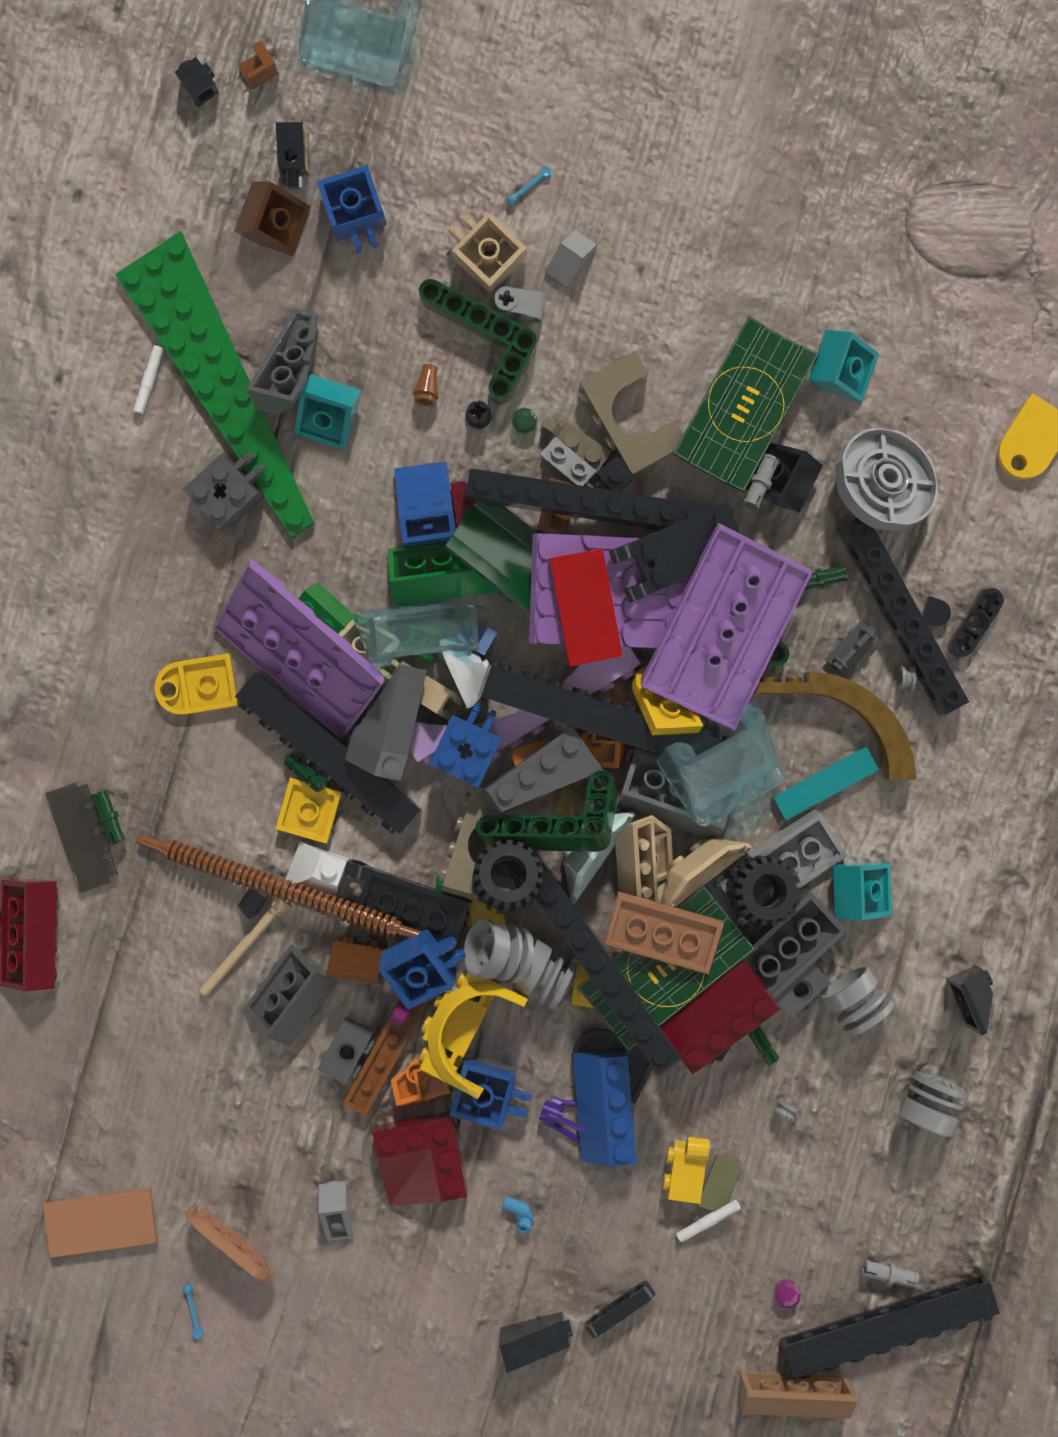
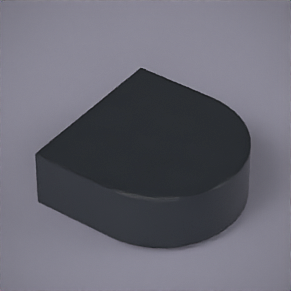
[922,596,951,627]

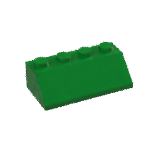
[388,542,498,606]

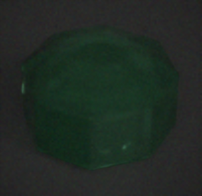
[512,407,538,435]

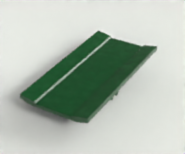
[444,502,539,615]

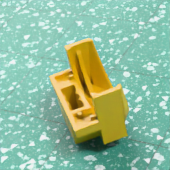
[418,972,528,1099]

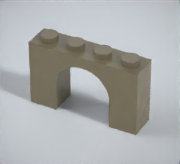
[577,350,683,476]
[439,786,536,905]

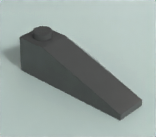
[246,308,319,415]
[345,664,426,781]

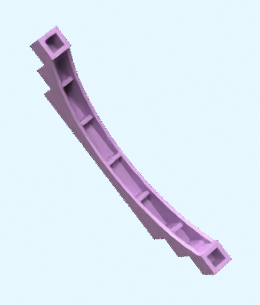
[361,647,640,764]

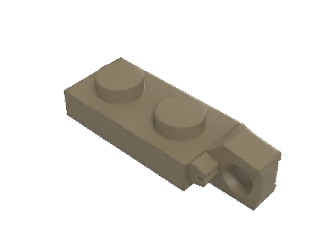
[541,416,611,475]

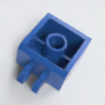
[317,165,387,253]
[429,702,502,787]
[379,929,466,1010]
[449,1057,533,1129]

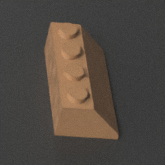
[739,1371,857,1422]

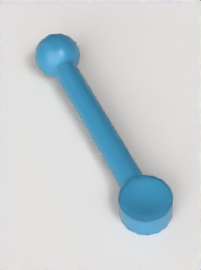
[507,166,551,205]
[183,1283,204,1339]

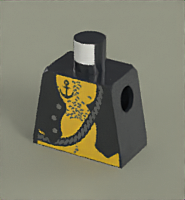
[276,122,309,189]

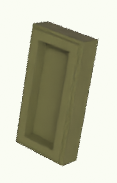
[697,1153,742,1212]

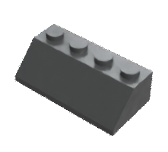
[616,748,737,839]
[735,888,848,998]

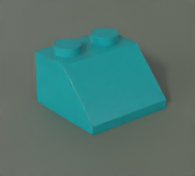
[808,330,879,403]
[294,374,361,450]
[832,862,892,920]

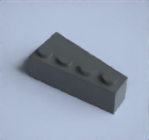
[481,726,603,813]

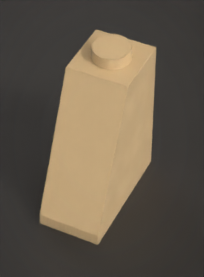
[400,661,469,721]

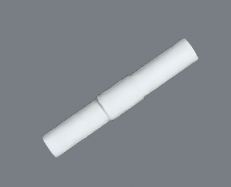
[133,345,164,414]
[677,1200,741,1242]

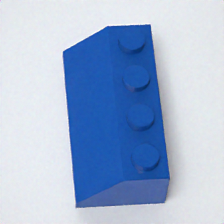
[573,1049,637,1166]

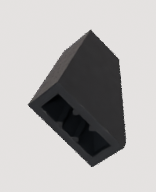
[500,1312,573,1373]

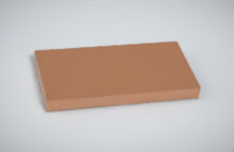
[603,891,724,975]
[43,1187,158,1258]

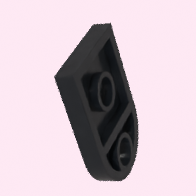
[572,1028,653,1104]

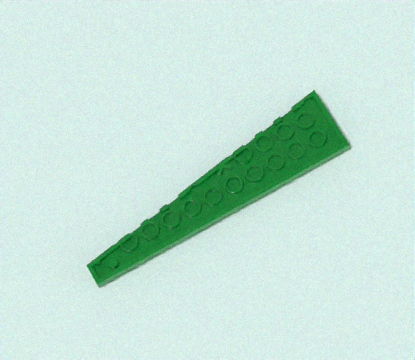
[115,231,315,538]

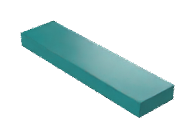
[772,746,879,821]

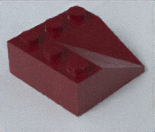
[372,1111,468,1206]

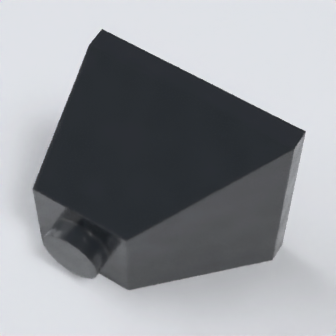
[947,965,993,1036]

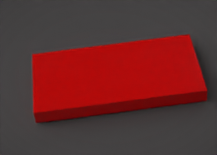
[548,548,623,667]

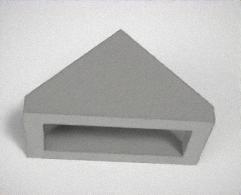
[545,230,597,289]

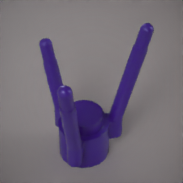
[539,1097,586,1144]

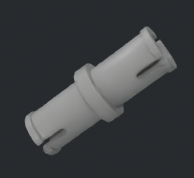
[743,454,780,510]
[861,1260,919,1289]

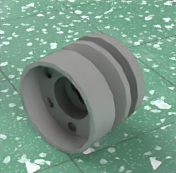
[464,919,534,983]
[512,939,578,1011]
[821,965,895,1037]
[899,1071,969,1137]

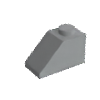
[319,1181,354,1241]

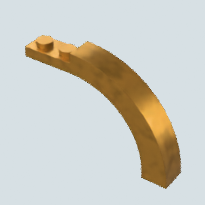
[753,672,916,780]

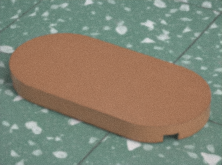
[185,1204,275,1283]

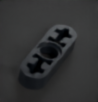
[948,588,1004,657]
[584,1281,656,1338]

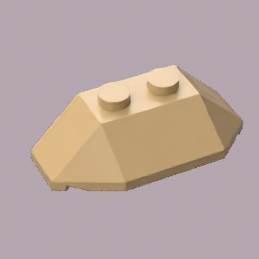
[615,815,673,903]
[663,838,752,908]

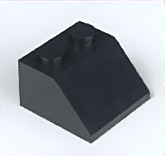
[745,442,823,513]

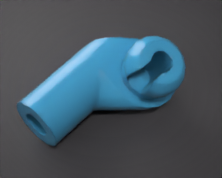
[501,1196,534,1233]

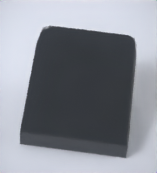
[238,889,268,919]

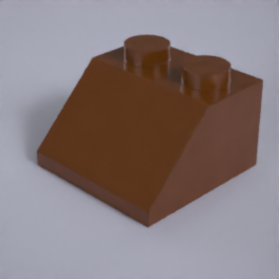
[235,181,311,256]
[326,935,389,984]

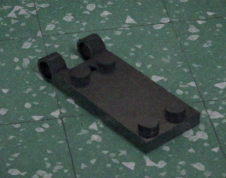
[609,502,740,603]
[338,859,472,953]

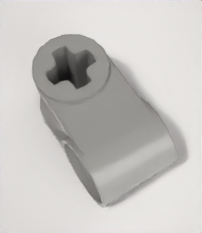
[494,286,546,323]

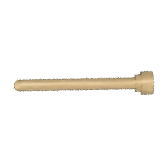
[199,896,293,997]

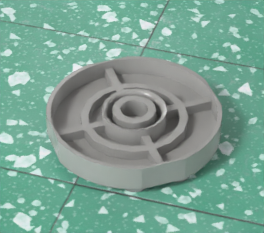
[835,428,938,531]

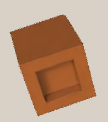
[239,41,279,90]

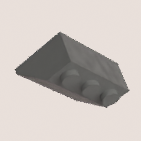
[244,944,338,1047]

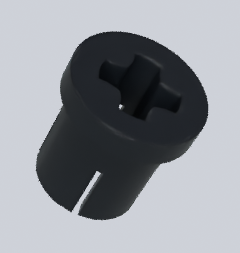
[465,400,492,429]

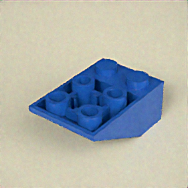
[394,461,456,548]

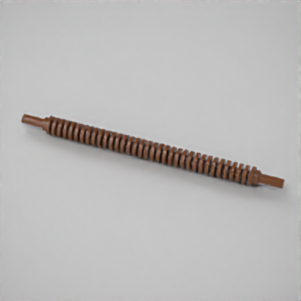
[136,834,421,939]

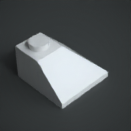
[439,641,489,709]
[286,841,349,897]

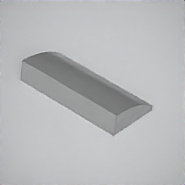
[727,808,848,906]

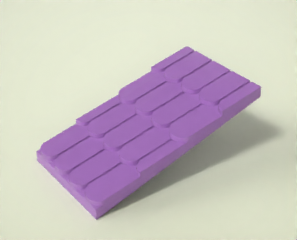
[641,523,812,731]
[529,533,691,648]
[213,559,384,741]

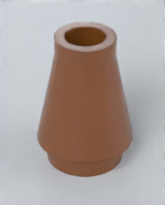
[412,364,439,406]

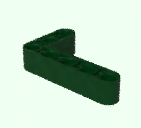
[419,279,537,405]
[475,770,618,852]

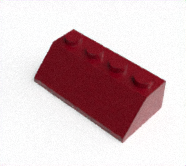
[0,879,58,992]
[661,959,781,1075]

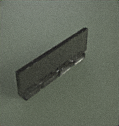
[45,782,118,893]

